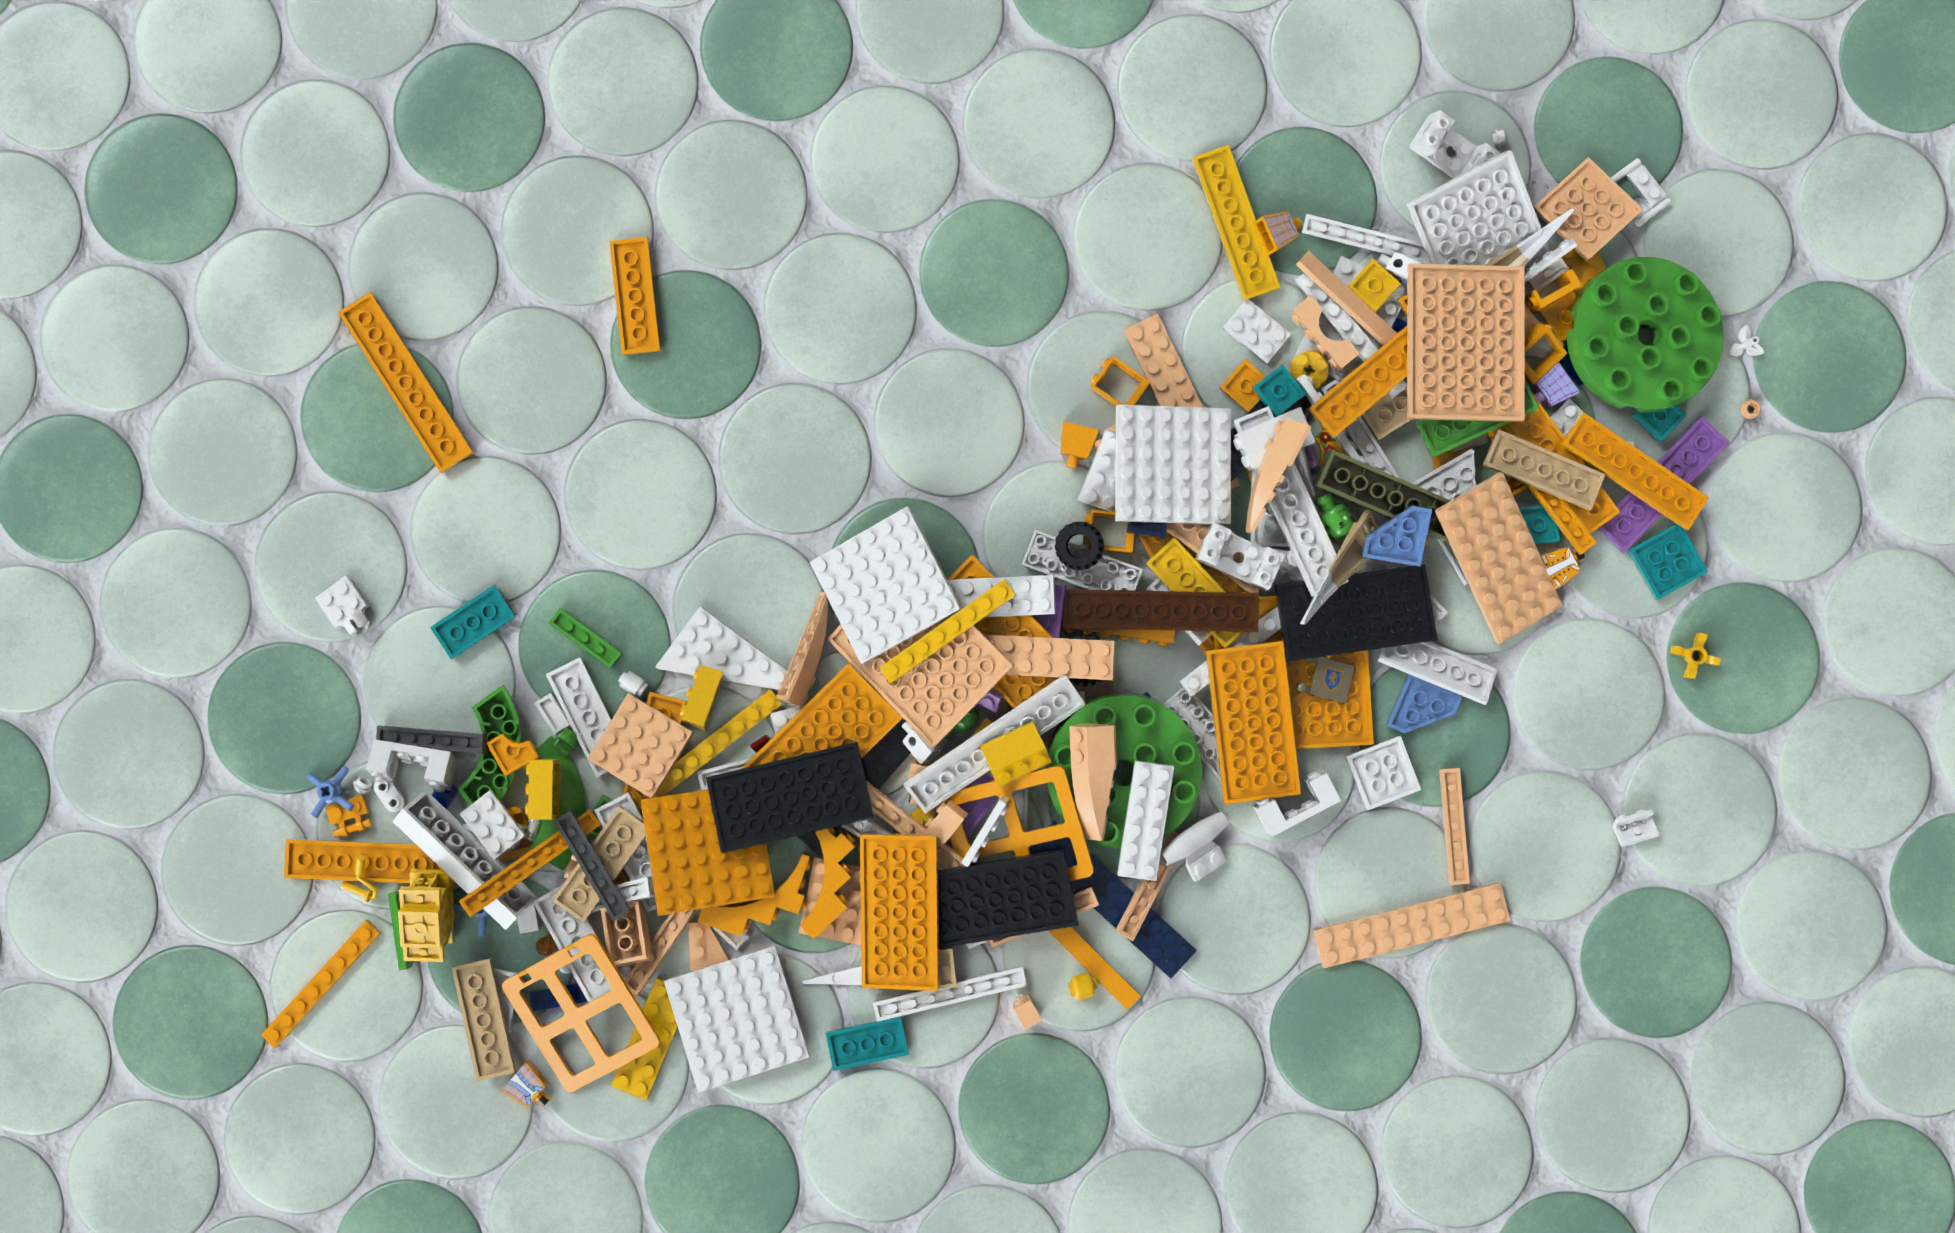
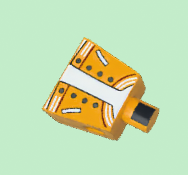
[1540,547,1585,589]

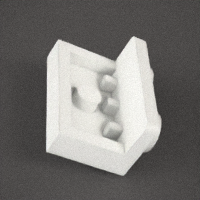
[1612,809,1659,847]

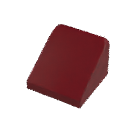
[750,734,771,753]

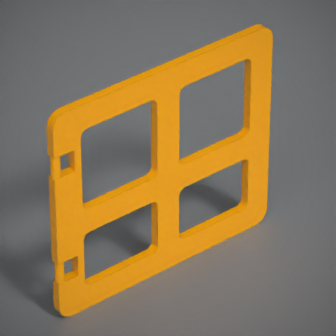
[940,765,1094,881]
[502,934,660,1092]

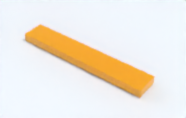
[1049,927,1141,1010]

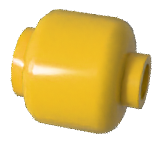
[1068,973,1098,1000]

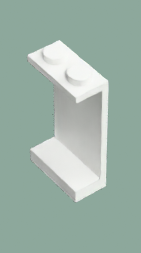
[1233,407,1315,471]

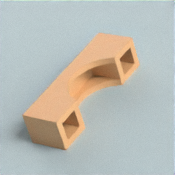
[1291,295,1360,372]

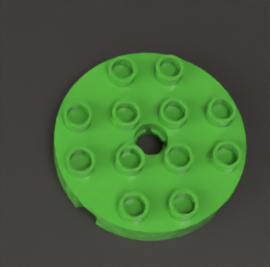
[1566,257,1723,413]
[1046,692,1202,849]

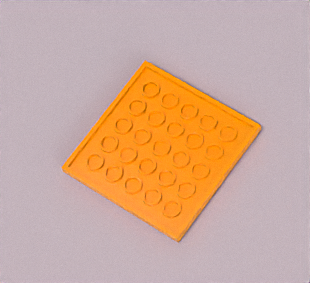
[640,790,775,916]

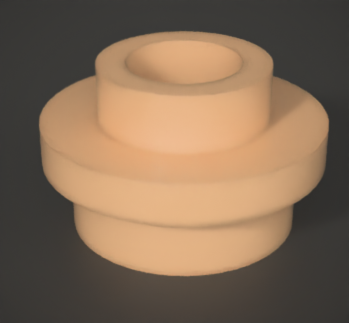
[1741,400,1761,419]

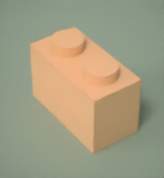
[924,799,968,848]
[1013,994,1042,1030]

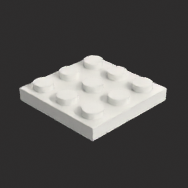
[1346,736,1421,810]

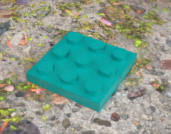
[1628,523,1708,600]

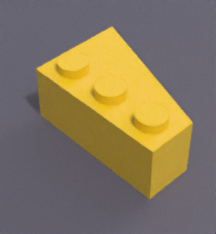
[680,665,724,732]

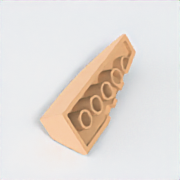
[1246,418,1312,533]
[776,592,828,708]
[1070,723,1117,841]

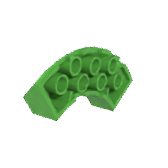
[458,685,521,806]
[523,736,586,871]

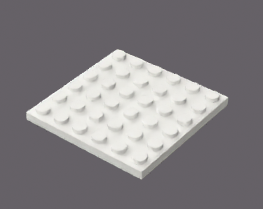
[1406,150,1550,269]
[1115,405,1231,524]
[810,506,962,664]
[664,945,810,1093]

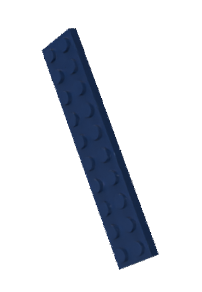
[1029,820,1197,979]

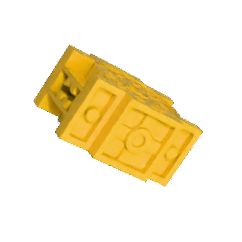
[398,869,455,962]

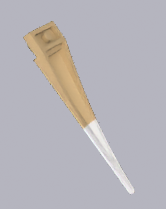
[1485,209,1574,267]
[1300,510,1379,624]
[802,947,957,989]

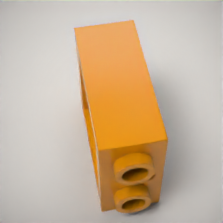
[1525,322,1567,385]
[1090,355,1150,407]
[1083,510,1135,554]

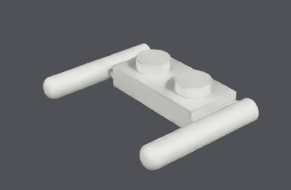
[1611,158,1672,227]

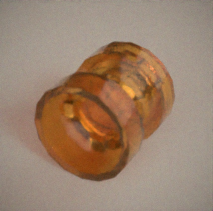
[536,934,558,956]

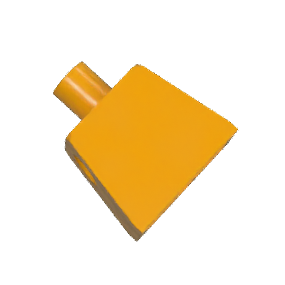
[1060,421,1099,469]

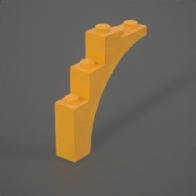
[800,828,856,940]
[697,853,812,937]

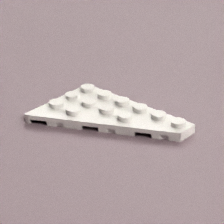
[1411,448,1476,586]
[655,607,787,690]

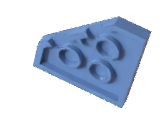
[1362,505,1432,566]
[1386,674,1463,733]

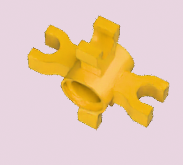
[1670,632,1721,679]

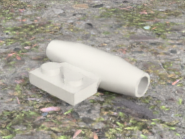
[1160,812,1229,882]

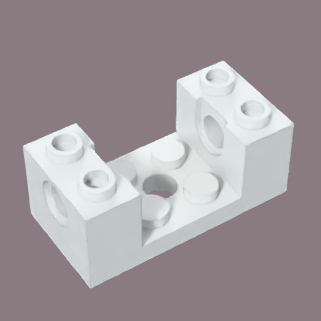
[1409,110,1501,179]
[1195,522,1285,591]
[366,739,458,792]
[1253,770,1341,837]

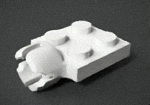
[315,575,370,636]

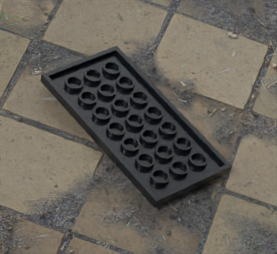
[1274,564,1438,662]
[706,742,874,854]
[938,849,1079,948]

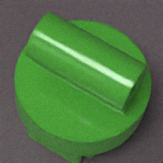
[552,728,579,757]

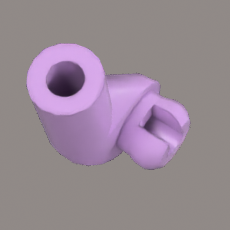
[1305,445,1318,471]

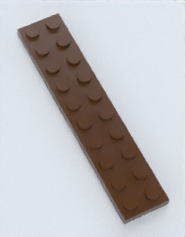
[1063,589,1259,632]

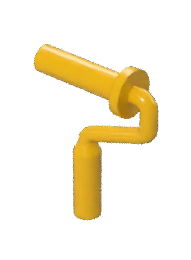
[341,855,378,902]

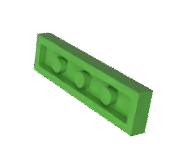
[549,608,622,669]
[388,891,413,971]

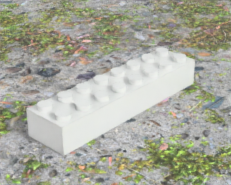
[393,790,538,930]

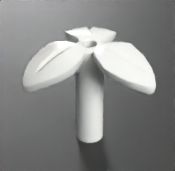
[1730,325,1764,357]

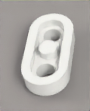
[374,781,406,812]

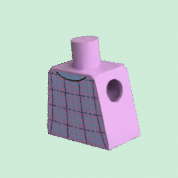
[1532,363,1580,408]

